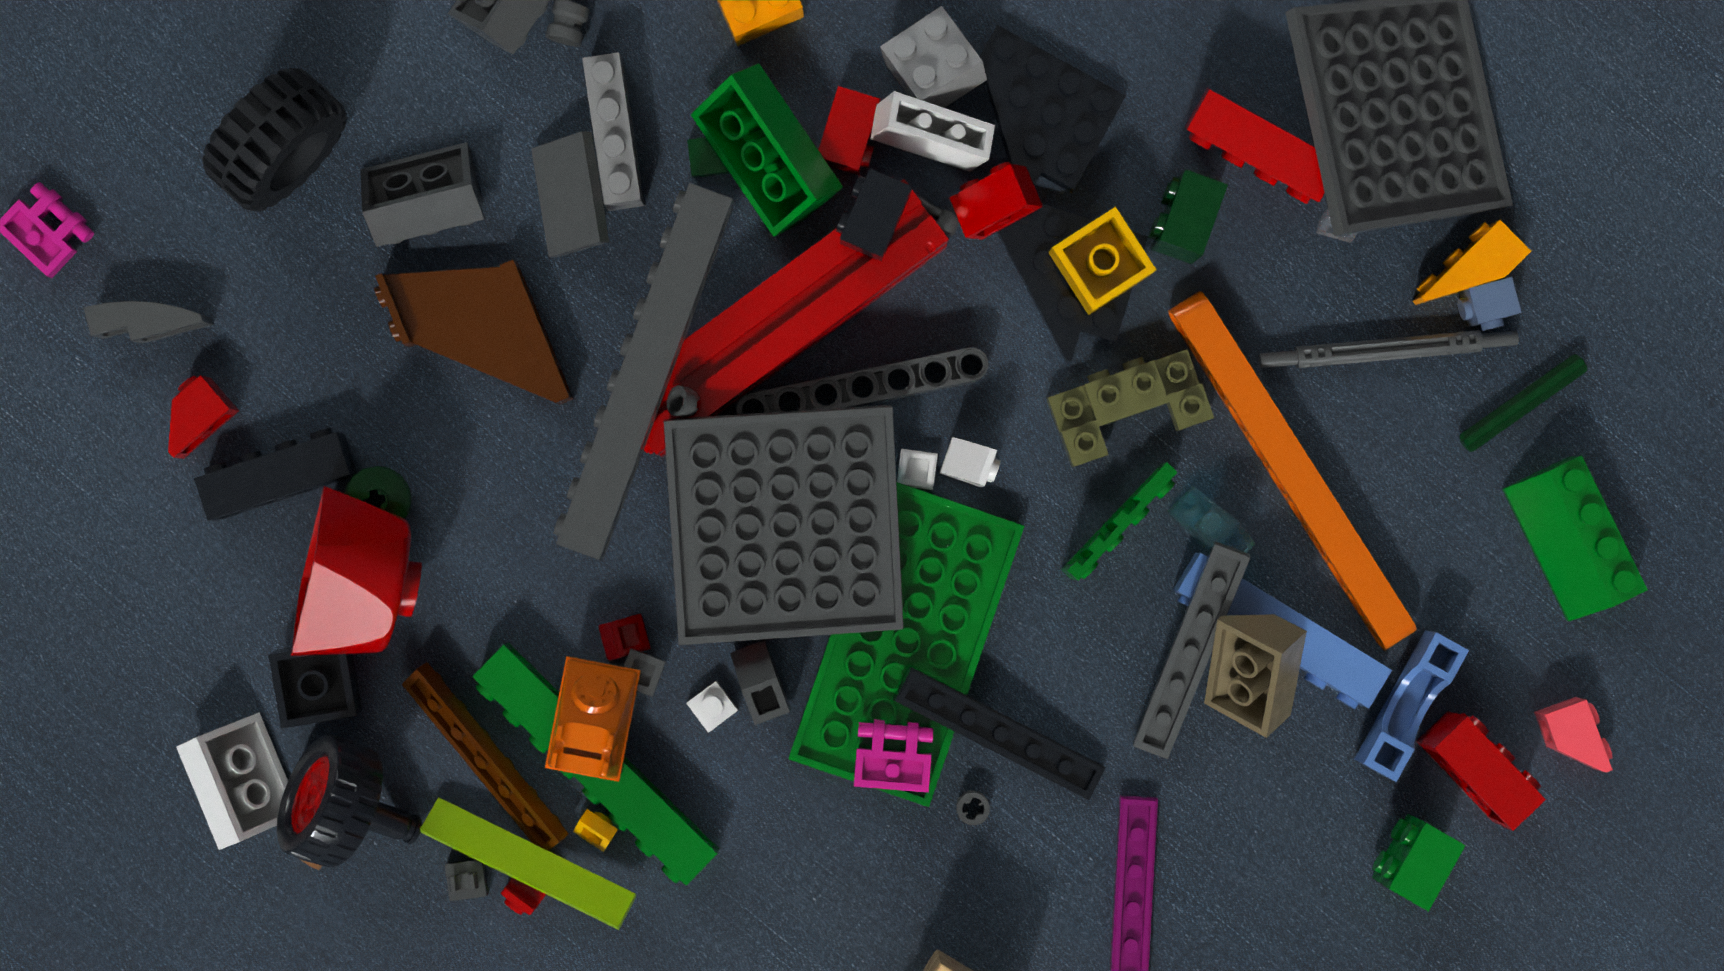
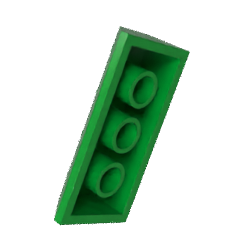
[1502,455,1648,621]

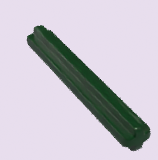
[1459,354,1588,452]

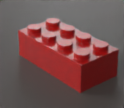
[1185,88,1325,204]

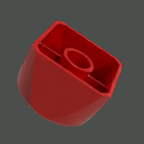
[291,486,422,656]

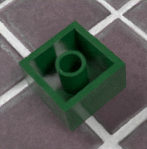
[1148,169,1228,264]

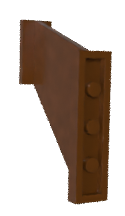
[374,260,574,405]

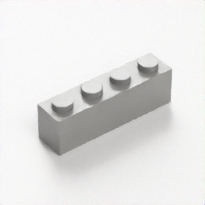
[582,52,645,211]

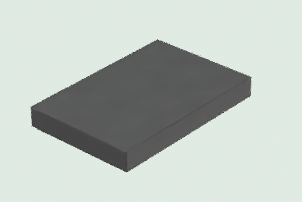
[531,131,609,257]

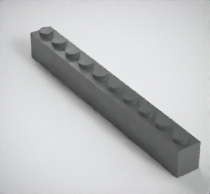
[553,183,734,560]

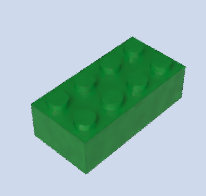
[690,64,843,237]

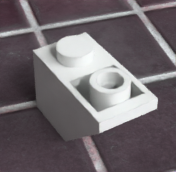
[939,437,1001,487]

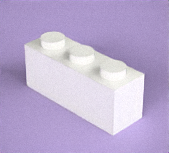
[870,91,995,172]

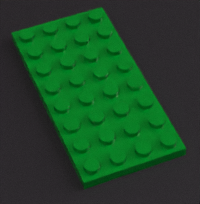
[788,482,1025,807]

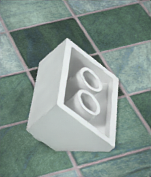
[176,712,288,850]

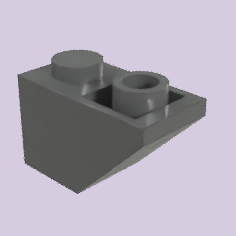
[730,640,791,725]

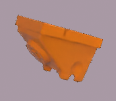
[545,656,641,782]

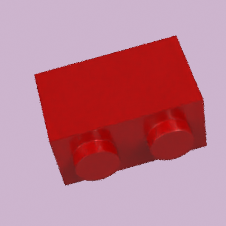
[818,86,881,175]
[949,162,1043,240]

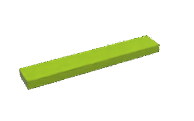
[420,797,636,930]

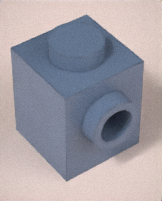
[1458,277,1522,331]

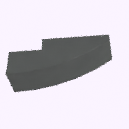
[83,301,213,344]

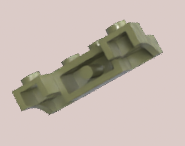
[1046,349,1214,468]

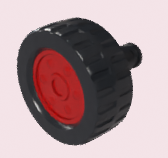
[277,735,423,867]

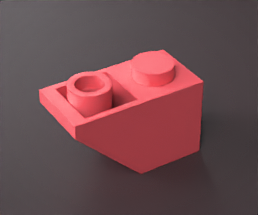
[1534,697,1613,773]

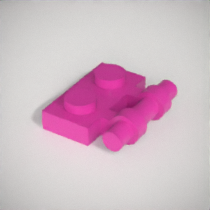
[0,182,95,278]
[854,719,933,793]

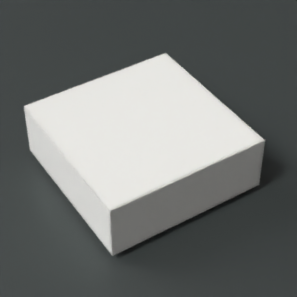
[897,449,938,490]

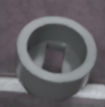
[667,385,700,417]

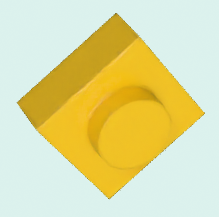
[573,809,618,852]

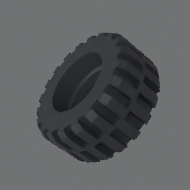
[202,67,347,212]

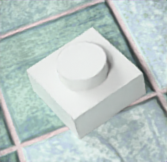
[686,680,739,733]

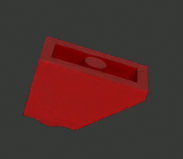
[168,375,239,459]

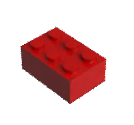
[1416,711,1546,831]

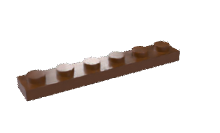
[402,662,569,851]

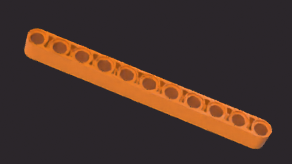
[1168,291,1417,651]

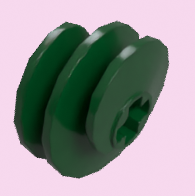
[344,466,412,519]

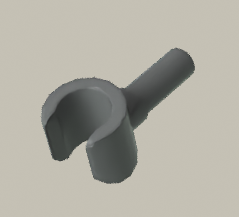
[917,195,959,236]

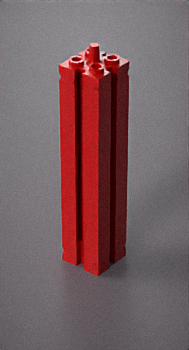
[644,179,949,457]

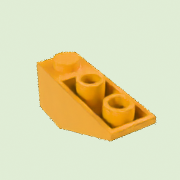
[1412,220,1531,305]

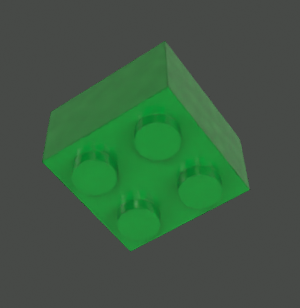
[1372,814,1466,912]

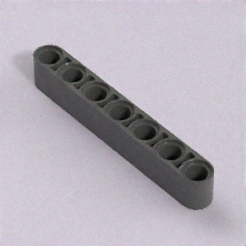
[736,348,988,415]

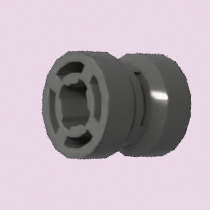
[545,0,590,47]

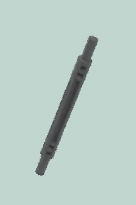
[1258,330,1519,369]

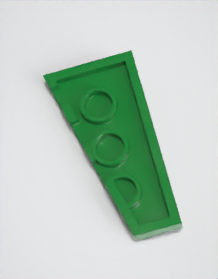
[1061,462,1177,581]

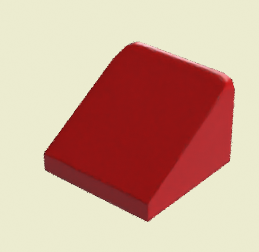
[598,613,651,660]

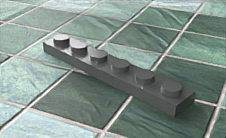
[1133,541,1251,759]

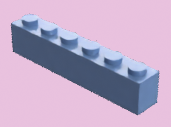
[1173,552,1392,709]

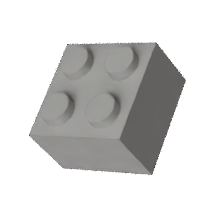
[880,6,987,108]

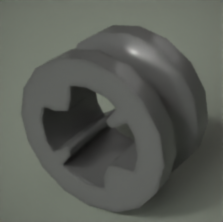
[956,790,990,825]

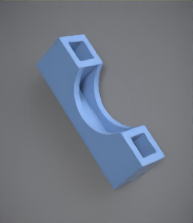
[1354,630,1469,782]

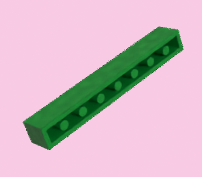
[472,643,720,886]

